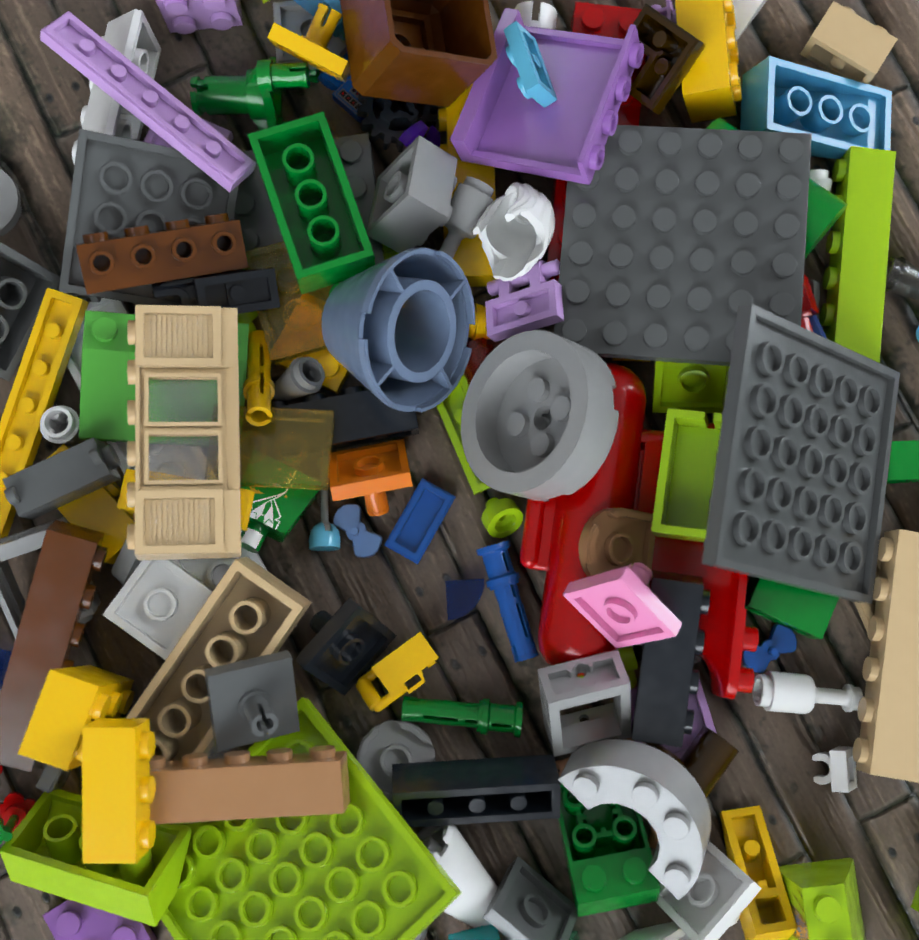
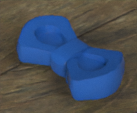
[742,623,797,674]

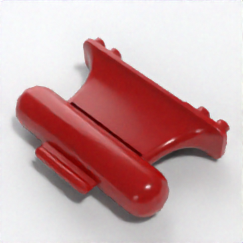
[520,363,759,699]

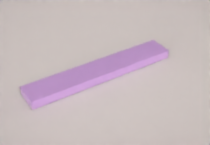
[40,11,256,192]

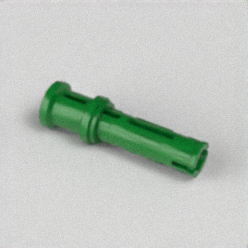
[401,696,523,738]

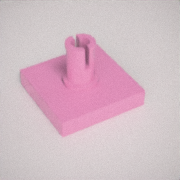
[563,562,682,649]

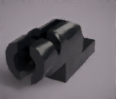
[151,267,280,314]

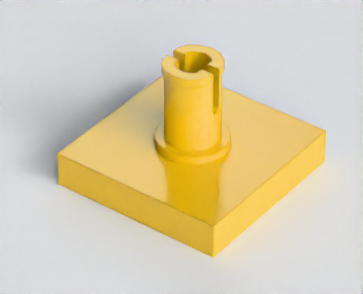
[267,3,350,83]

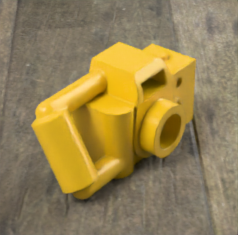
[356,631,439,712]

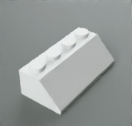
[72,9,161,165]

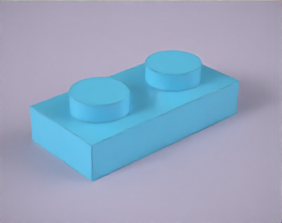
[503,21,557,108]

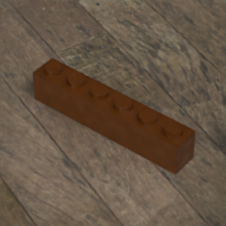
[0,520,108,772]

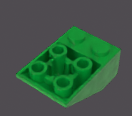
[558,782,661,917]

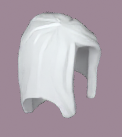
[473,183,556,281]

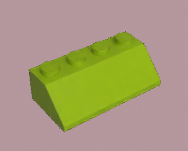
[0,789,192,927]

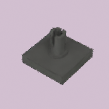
[204,650,300,752]
[483,856,578,940]

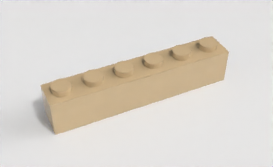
[853,529,919,783]

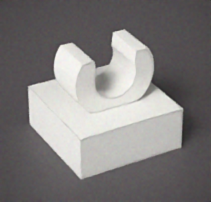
[812,746,857,793]

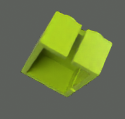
[651,408,722,543]

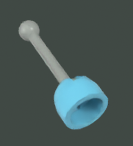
[309,457,341,551]

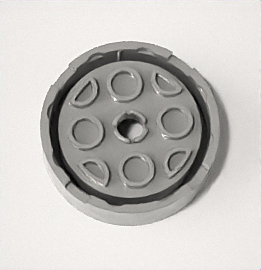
[461,330,619,501]

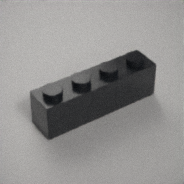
[258,386,419,461]
[632,570,710,748]
[392,754,560,828]

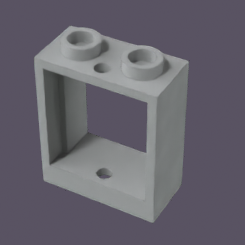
[0,517,101,639]
[537,649,632,757]

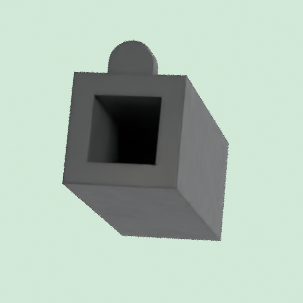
[2,437,121,520]

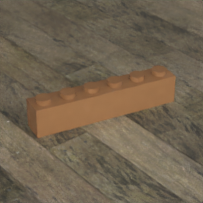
[150,745,350,824]

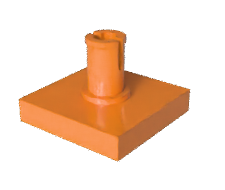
[328,439,413,517]

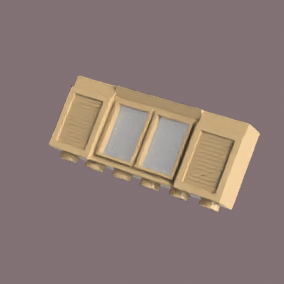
[127,305,241,560]

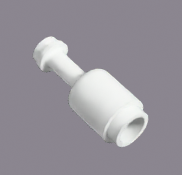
[752,671,863,714]

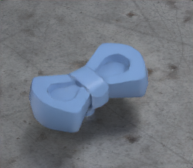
[333,504,383,558]

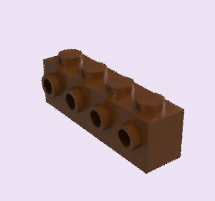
[75,213,249,295]

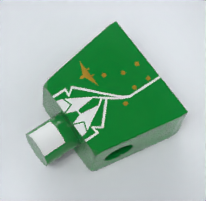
[241,450,322,553]

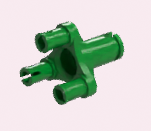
[190,56,319,130]

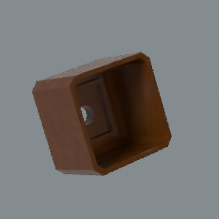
[340,0,498,107]

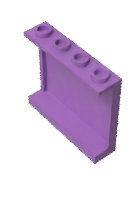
[450,8,644,185]

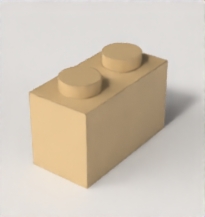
[800,1,898,84]

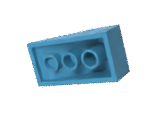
[740,56,892,159]

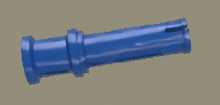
[476,540,539,662]

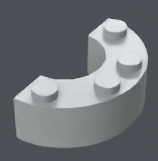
[558,739,711,900]

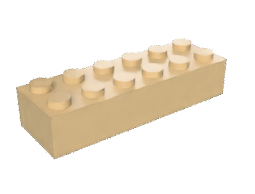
[126,556,312,761]

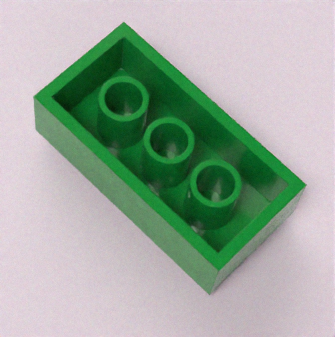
[248,111,375,295]

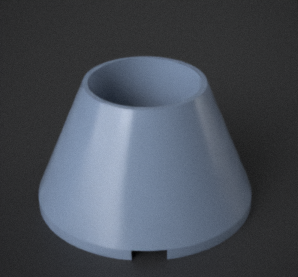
[322,247,475,412]

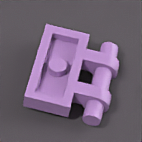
[485,259,564,342]

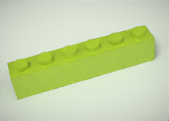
[820,146,896,363]

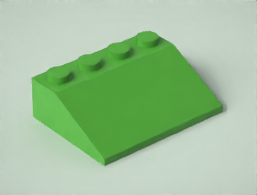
[79,310,249,449]

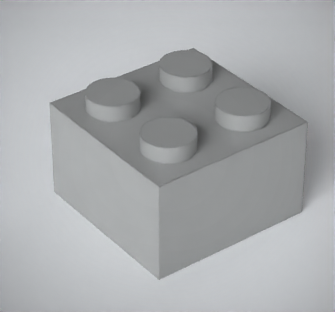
[367,135,458,253]

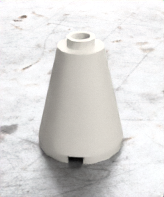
[417,825,498,928]

